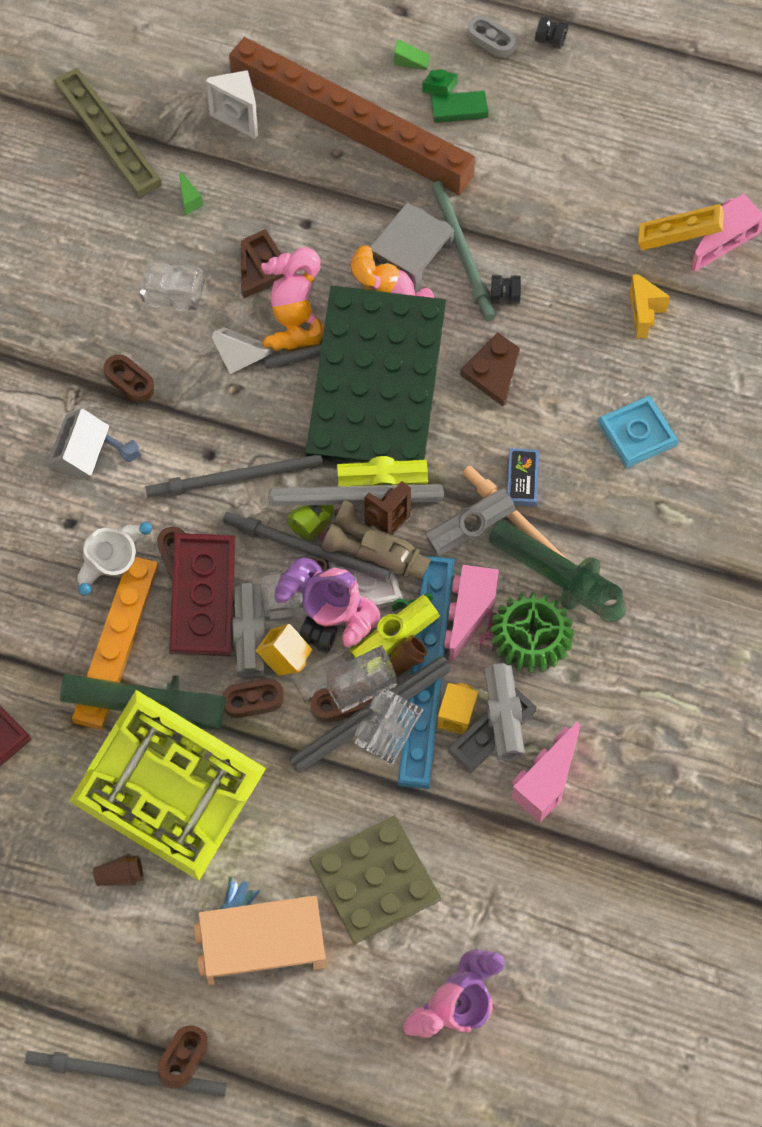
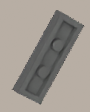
[448,687,537,773]

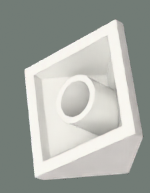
[206,70,258,139]

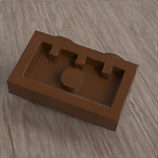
[364,481,411,535]

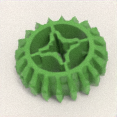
[490,591,574,674]

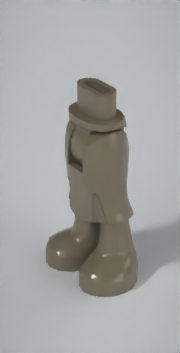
[321,500,431,580]

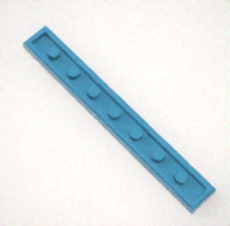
[398,556,455,789]

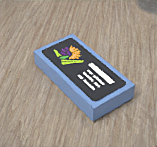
[507,448,539,507]

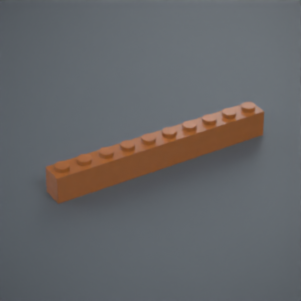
[229,37,475,195]

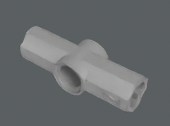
[425,487,516,556]
[233,583,265,679]
[484,663,525,762]

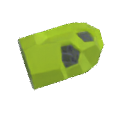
[287,505,334,542]

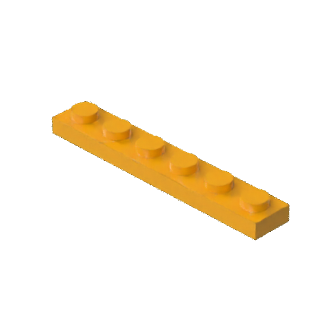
[72,557,159,730]

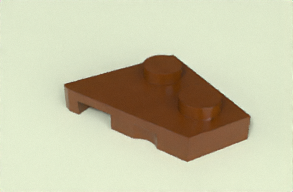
[241,229,284,298]
[460,332,520,407]

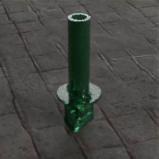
[489,520,626,622]
[60,673,226,735]

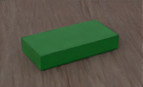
[431,90,489,123]

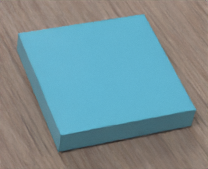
[598,395,679,469]

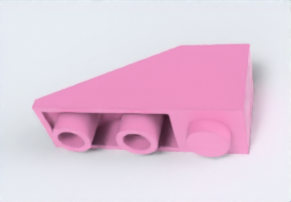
[444,565,499,661]
[512,722,580,822]

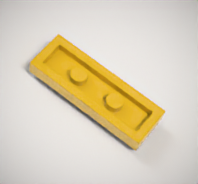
[638,204,724,250]

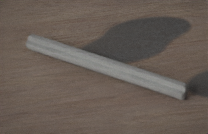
[268,484,444,506]

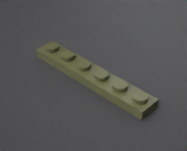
[54,67,162,198]

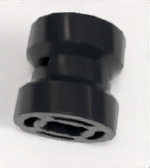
[535,15,569,49]
[491,275,521,304]
[299,616,338,654]

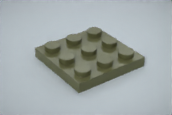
[309,815,441,945]

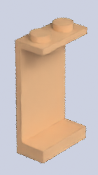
[194,895,326,985]

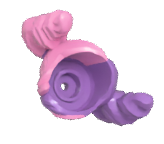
[275,557,381,648]
[403,949,505,1038]

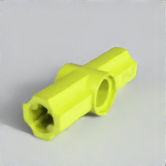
[337,456,428,486]
[349,595,440,672]

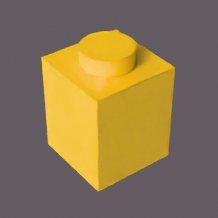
[255,623,313,677]
[437,683,478,735]

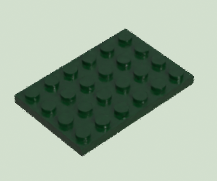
[306,286,446,463]

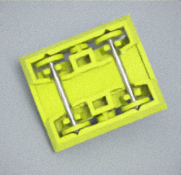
[69,690,266,881]

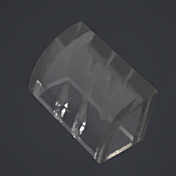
[326,645,397,713]

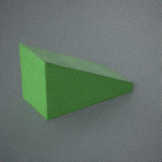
[394,39,430,70]
[179,172,203,216]

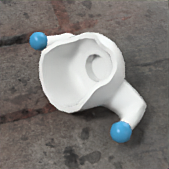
[77,522,152,596]

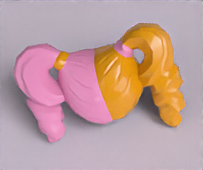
[351,246,434,298]
[261,247,324,351]

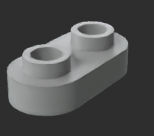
[467,16,516,57]

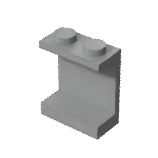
[370,202,454,292]

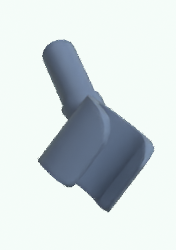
[104,434,141,462]

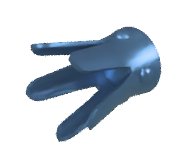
[220,876,261,909]

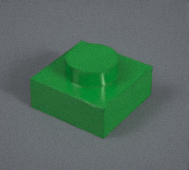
[422,69,457,97]

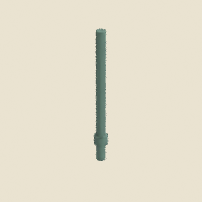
[432,181,496,321]

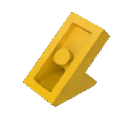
[629,274,670,339]

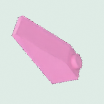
[691,194,762,272]

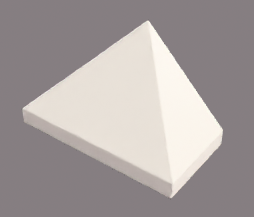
[212,327,274,374]

